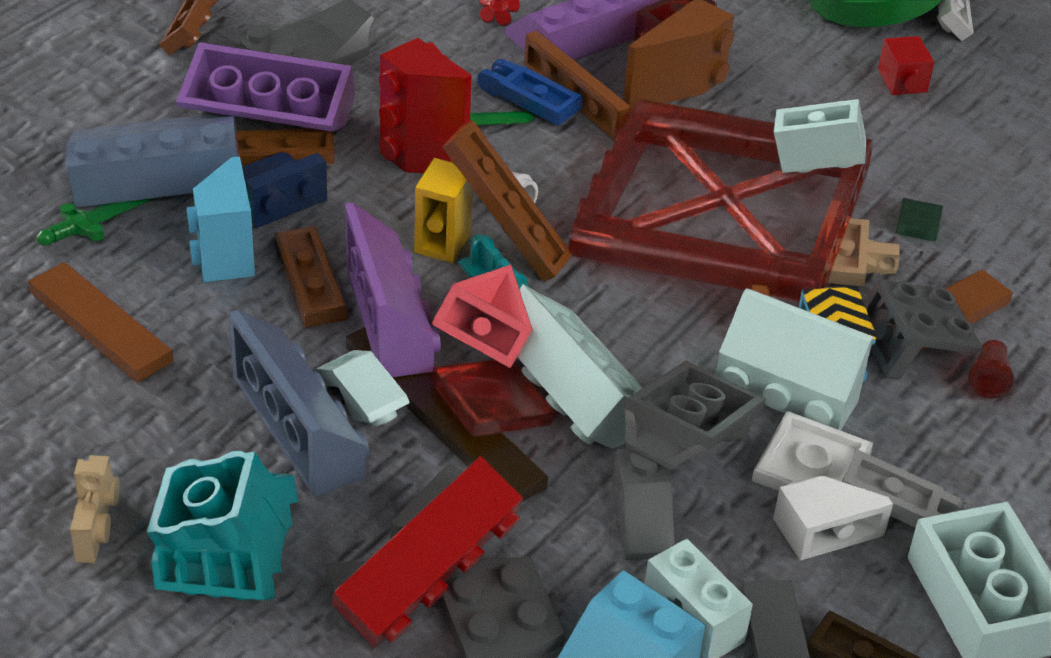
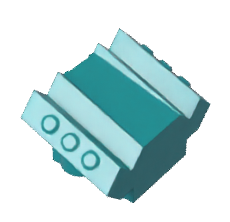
[147,451,298,600]

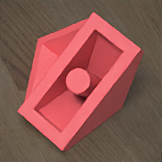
[431,265,533,368]

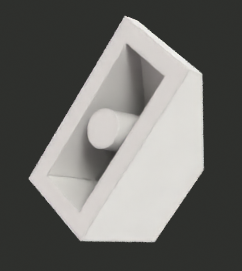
[773,475,893,561]

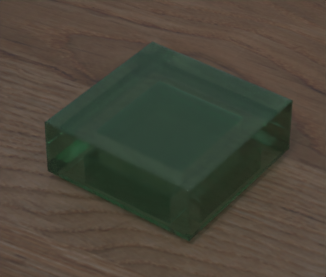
[895,198,943,241]

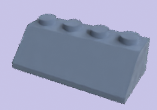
[229,309,369,498]

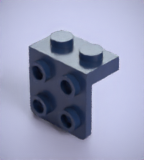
[242,152,327,228]

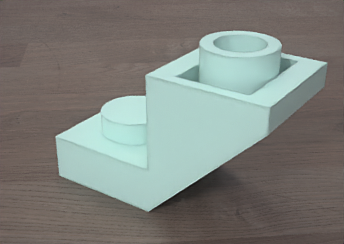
[315,350,410,426]

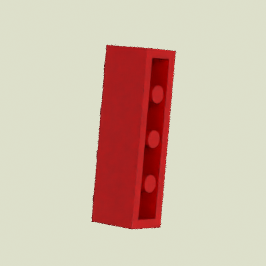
[332,456,523,648]

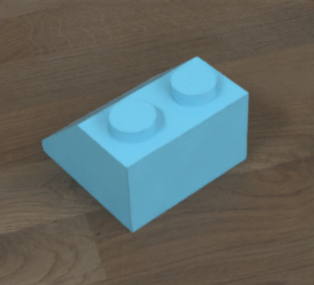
[186,156,255,282]
[558,570,705,658]

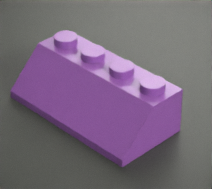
[505,0,668,60]
[176,42,355,131]
[345,203,441,377]

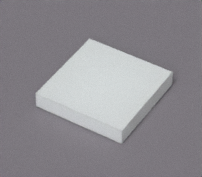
[752,411,873,491]

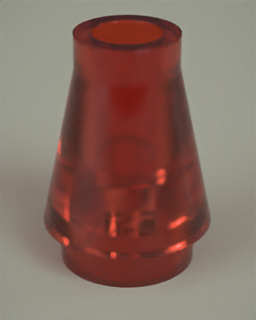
[968,340,1014,399]

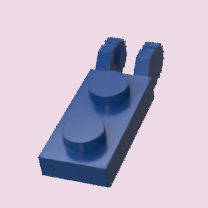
[476,58,583,126]

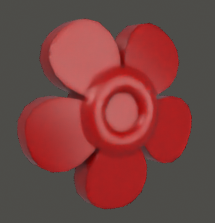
[479,0,520,26]

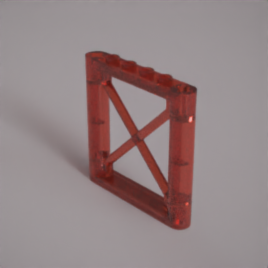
[569,99,873,302]

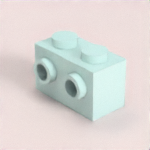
[774,99,866,173]

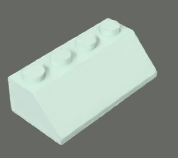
[516,285,643,449]

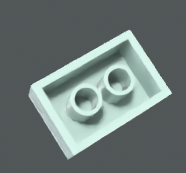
[907,502,1051,658]

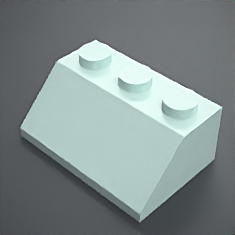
[715,288,873,431]

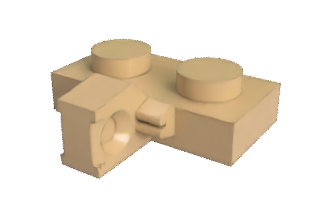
[822,216,900,287]
[70,455,120,563]

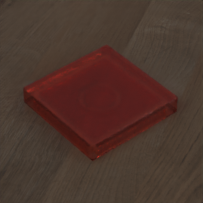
[430,360,555,436]

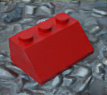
[379,37,472,174]

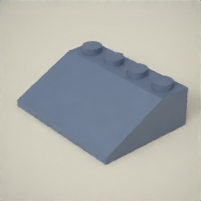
[66,113,239,208]

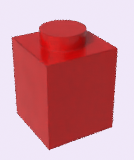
[878,36,934,95]

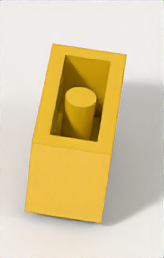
[414,158,473,263]

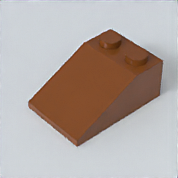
[623,0,734,111]

